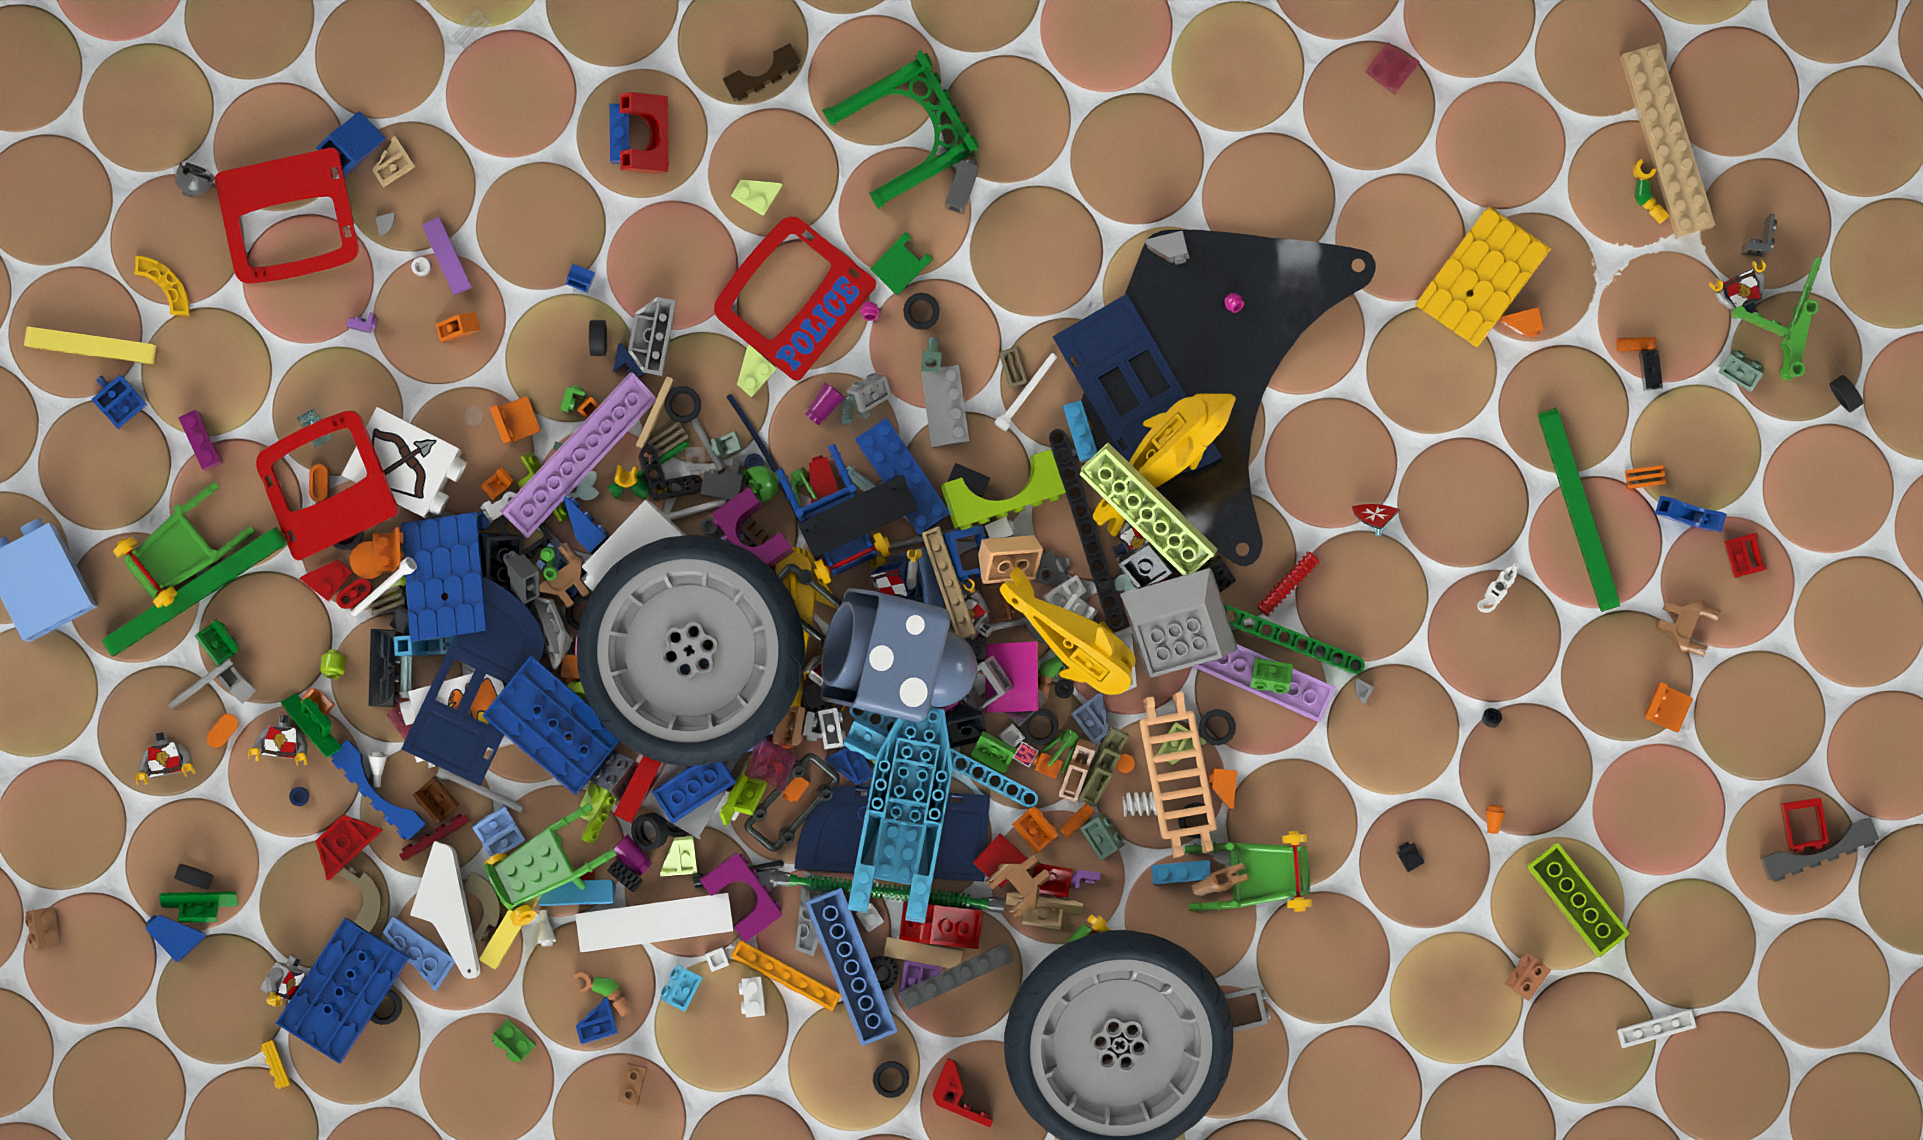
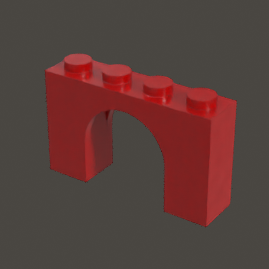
[620,92,669,174]

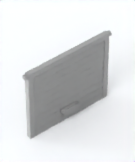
[642,763,726,839]

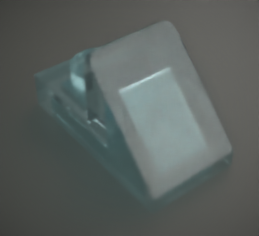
[297,408,332,447]

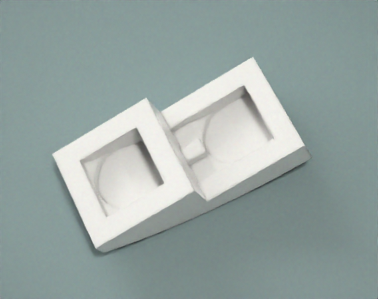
[1042,575,1087,607]

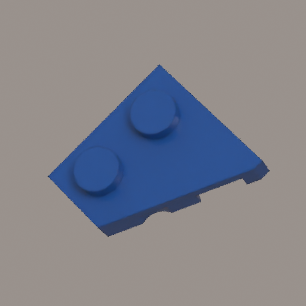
[824,748,873,785]
[576,997,619,1045]

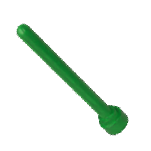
[608,441,689,499]

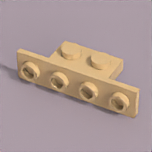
[1005,892,1083,929]

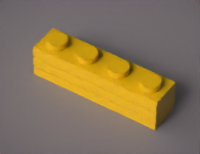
[260,1040,291,1089]

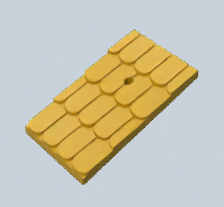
[1415,206,1552,347]

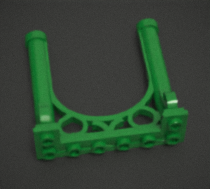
[822,50,979,209]

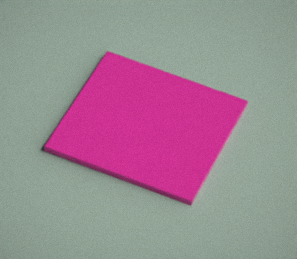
[985,642,1038,713]

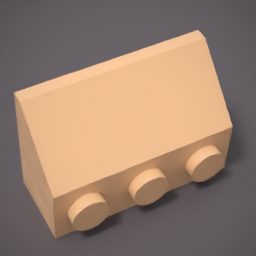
[978,535,1043,584]

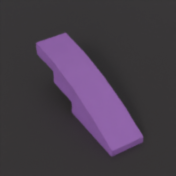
[422,217,472,296]

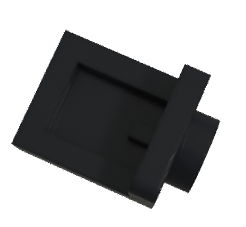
[803,683,827,712]

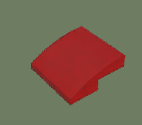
[973,833,1028,888]

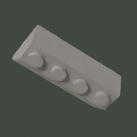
[921,365,969,448]

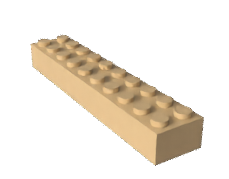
[1620,43,1715,239]

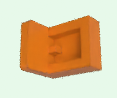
[480,467,514,501]
[301,688,335,715]

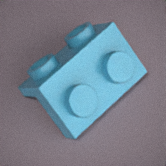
[843,719,888,761]

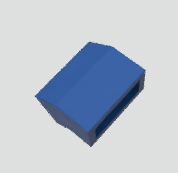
[565,264,596,293]

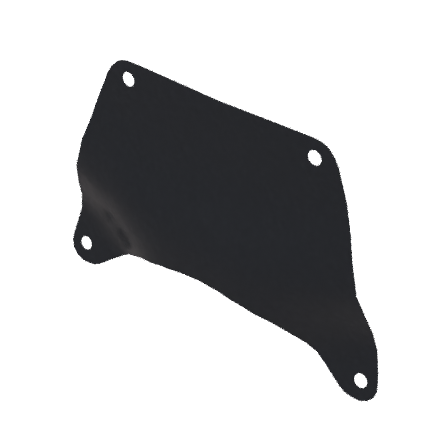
[1081,230,1376,566]

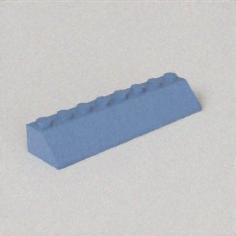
[804,888,898,1046]

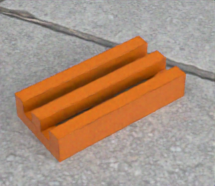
[1625,465,1666,490]

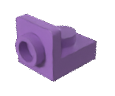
[347,312,378,333]
[1072,870,1100,889]

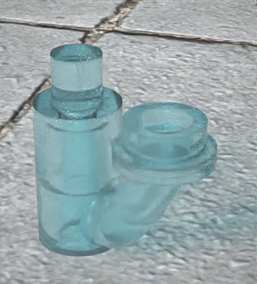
[840,393,870,426]

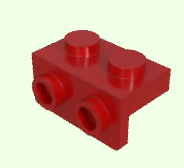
[1033,863,1073,898]

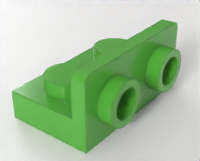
[560,385,586,414]
[1250,658,1293,694]
[491,1019,536,1063]

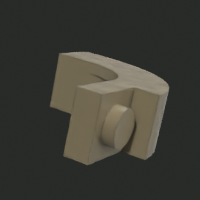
[340,867,383,932]
[463,872,501,941]

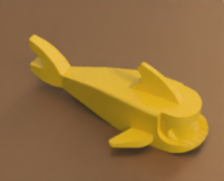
[773,547,838,708]
[999,566,1136,695]

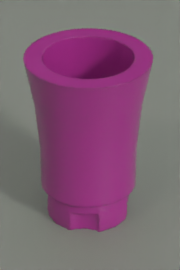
[805,382,846,425]
[613,834,653,876]

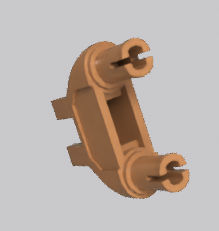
[534,542,590,608]
[1656,600,1721,657]
[985,855,1052,919]
[1192,863,1250,897]

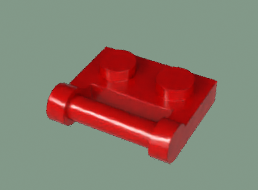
[1724,532,1767,578]

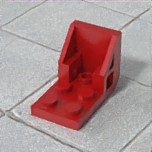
[899,901,983,949]
[932,1058,993,1128]

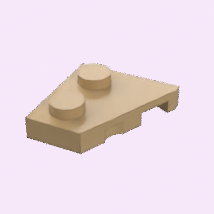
[372,136,415,188]

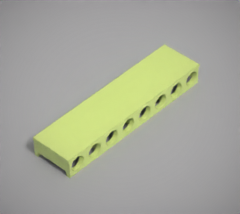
[1080,443,1218,576]

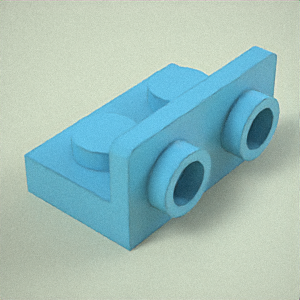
[660,964,703,1012]

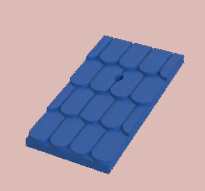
[401,511,487,642]
[482,656,620,796]
[275,917,410,1064]

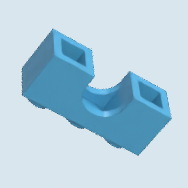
[1063,400,1098,463]
[1151,860,1211,885]

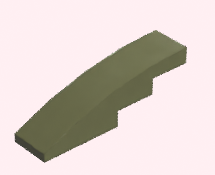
[1078,726,1129,806]

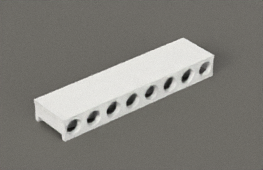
[575,893,733,952]

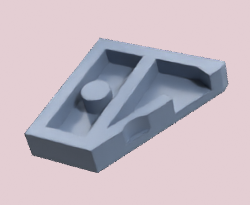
[1071,692,1109,743]

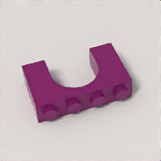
[712,487,795,568]
[699,851,783,943]

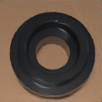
[1055,679,1074,699]

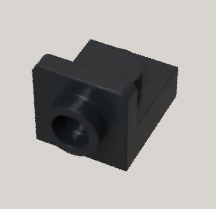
[1396,842,1425,872]

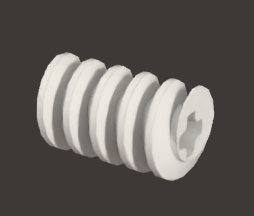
[1123,791,1157,817]

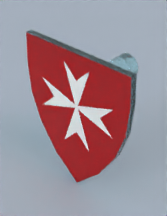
[1351,504,1400,536]

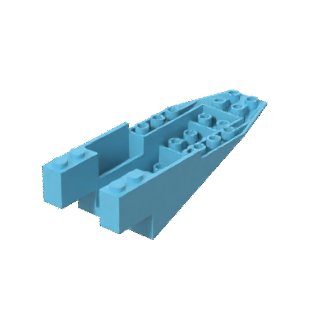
[848,707,953,924]

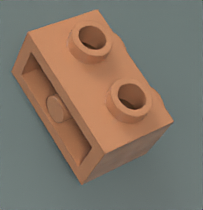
[1504,953,1551,1001]

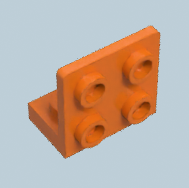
[490,396,541,445]
[372,527,404,573]
[1643,682,1693,733]

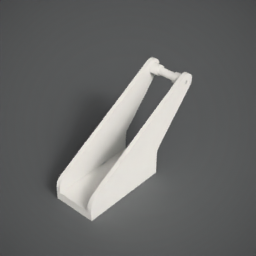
[410,841,481,979]

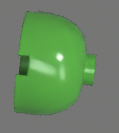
[744,465,779,504]

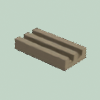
[999,346,1028,389]
[647,422,689,458]
[369,585,407,616]

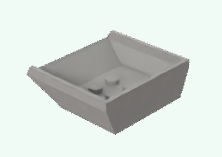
[1120,568,1238,678]

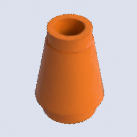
[1486,805,1505,834]

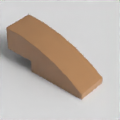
[1058,738,1097,802]

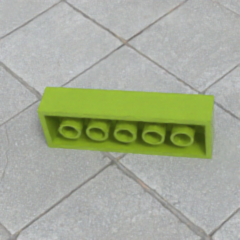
[1525,842,1630,958]

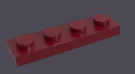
[399,814,471,861]

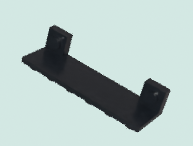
[797,474,918,558]

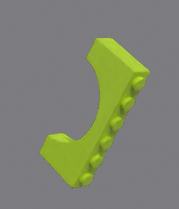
[940,449,1066,531]

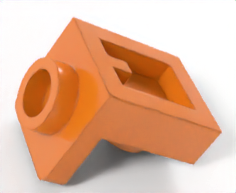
[1032,752,1063,779]

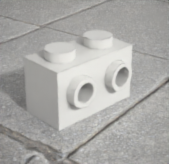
[817,708,846,750]
[738,976,766,1018]

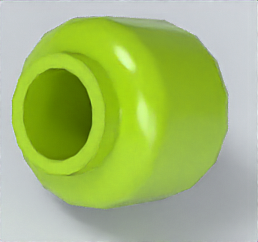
[320,649,346,679]

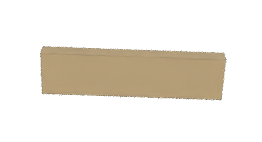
[636,376,674,449]
[884,937,963,968]

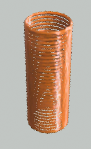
[1616,336,1656,352]
[1059,803,1095,839]

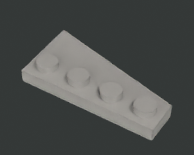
[795,871,832,956]

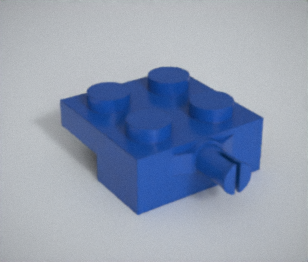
[91,374,148,430]

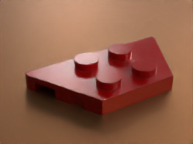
[315,814,383,881]

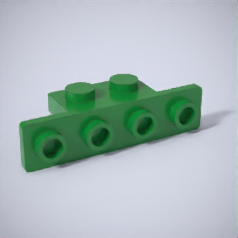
[281,693,341,758]
[159,891,238,923]

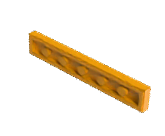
[731,940,841,1011]

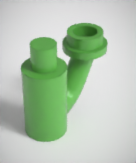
[540,546,558,581]

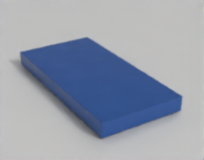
[651,761,737,824]

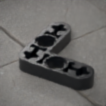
[638,446,703,501]

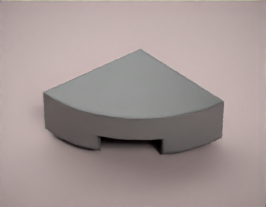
[375,213,395,236]
[1355,678,1374,704]

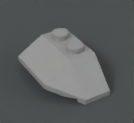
[628,297,676,376]
[530,596,573,670]

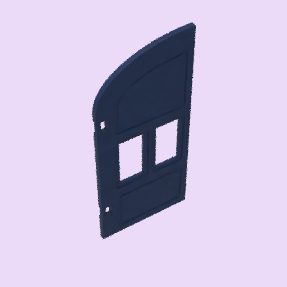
[1052,294,1222,474]
[401,576,544,786]
[794,786,990,882]

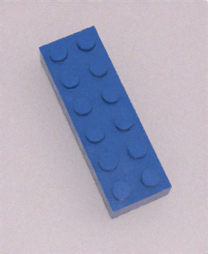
[855,418,950,536]

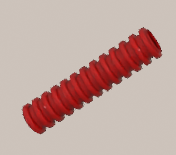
[1257,551,1320,617]

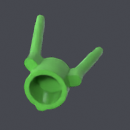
[790,467,817,508]
[1042,728,1080,773]

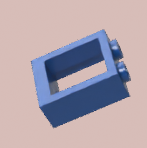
[943,525,986,582]

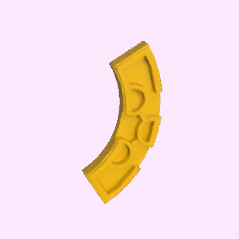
[134,255,190,316]

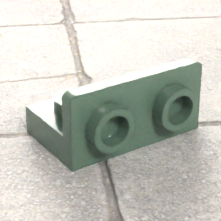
[1718,349,1765,392]
[1080,813,1124,861]

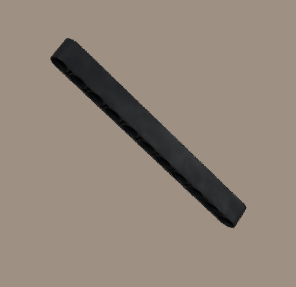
[1049,429,1124,630]

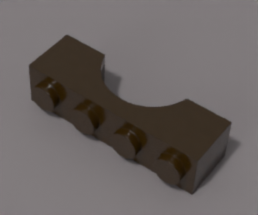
[723,43,801,102]

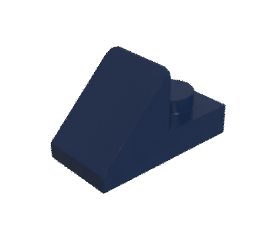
[613,343,644,379]

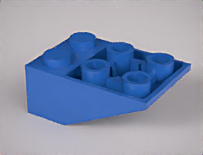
[316,111,386,177]
[564,496,608,555]

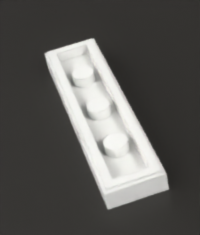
[1616,1009,1697,1048]

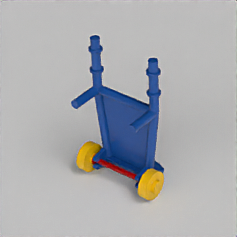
[776,444,891,585]

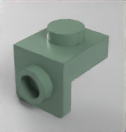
[711,431,743,458]

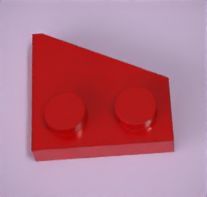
[299,560,353,602]

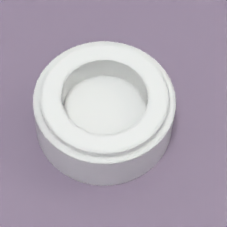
[411,257,431,277]

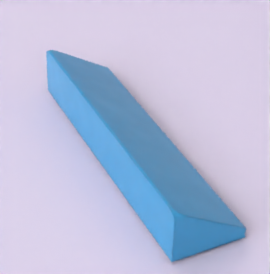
[539,879,616,906]

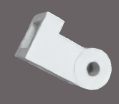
[481,492,516,524]

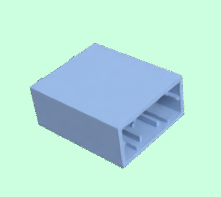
[0,518,98,642]

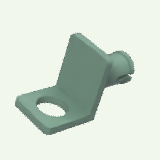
[921,337,942,373]

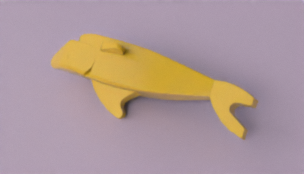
[1093,394,1236,537]

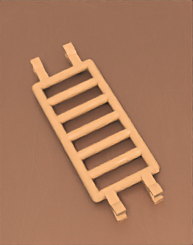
[1140,692,1217,858]

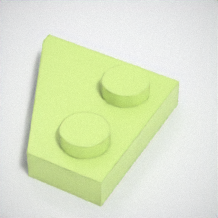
[731,180,783,217]
[737,345,777,398]
[1156,722,1206,765]
[660,836,698,876]

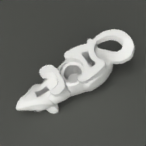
[1477,562,1520,613]

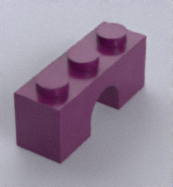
[178,409,223,471]

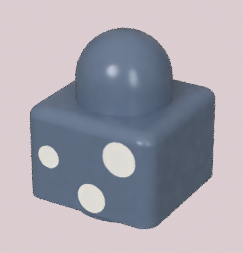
[821,588,978,722]

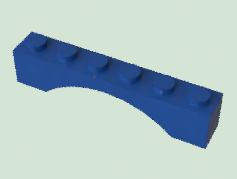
[331,740,427,840]

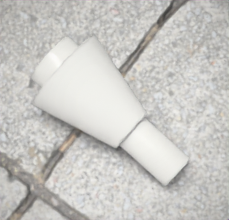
[368,751,387,787]
[537,910,556,947]

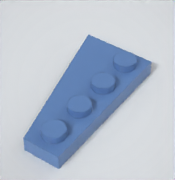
[382,916,455,992]

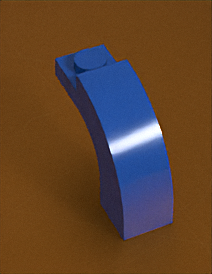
[1655,495,1727,532]

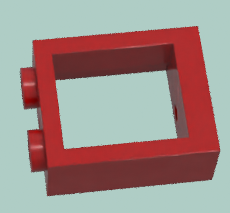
[1780,797,1829,853]

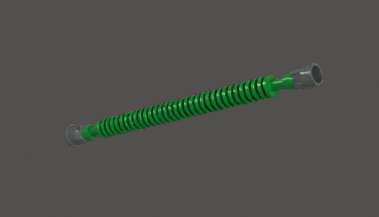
[770,869,1005,913]

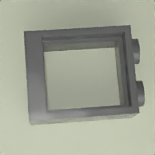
[945,159,979,214]

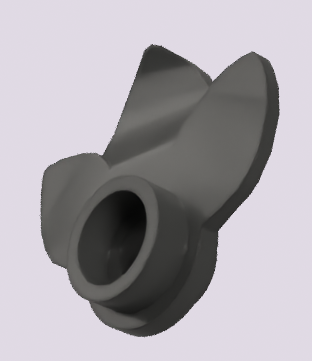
[1036,550,1071,586]

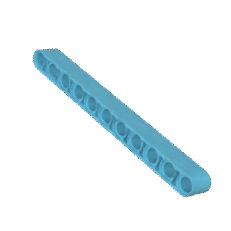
[850,707,1038,808]

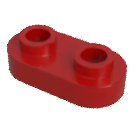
[336,579,372,609]

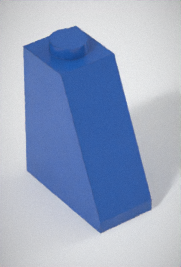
[145,915,208,962]

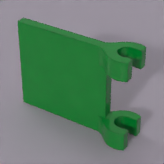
[870,232,933,296]

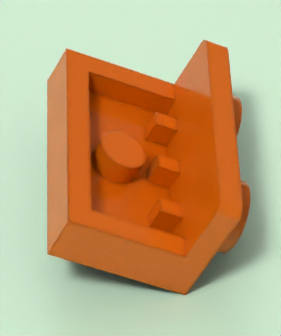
[1012,806,1058,854]

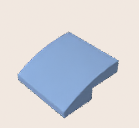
[472,806,526,857]

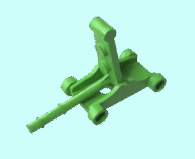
[1730,257,1822,380]

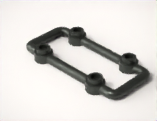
[778,564,842,649]
[744,753,840,852]

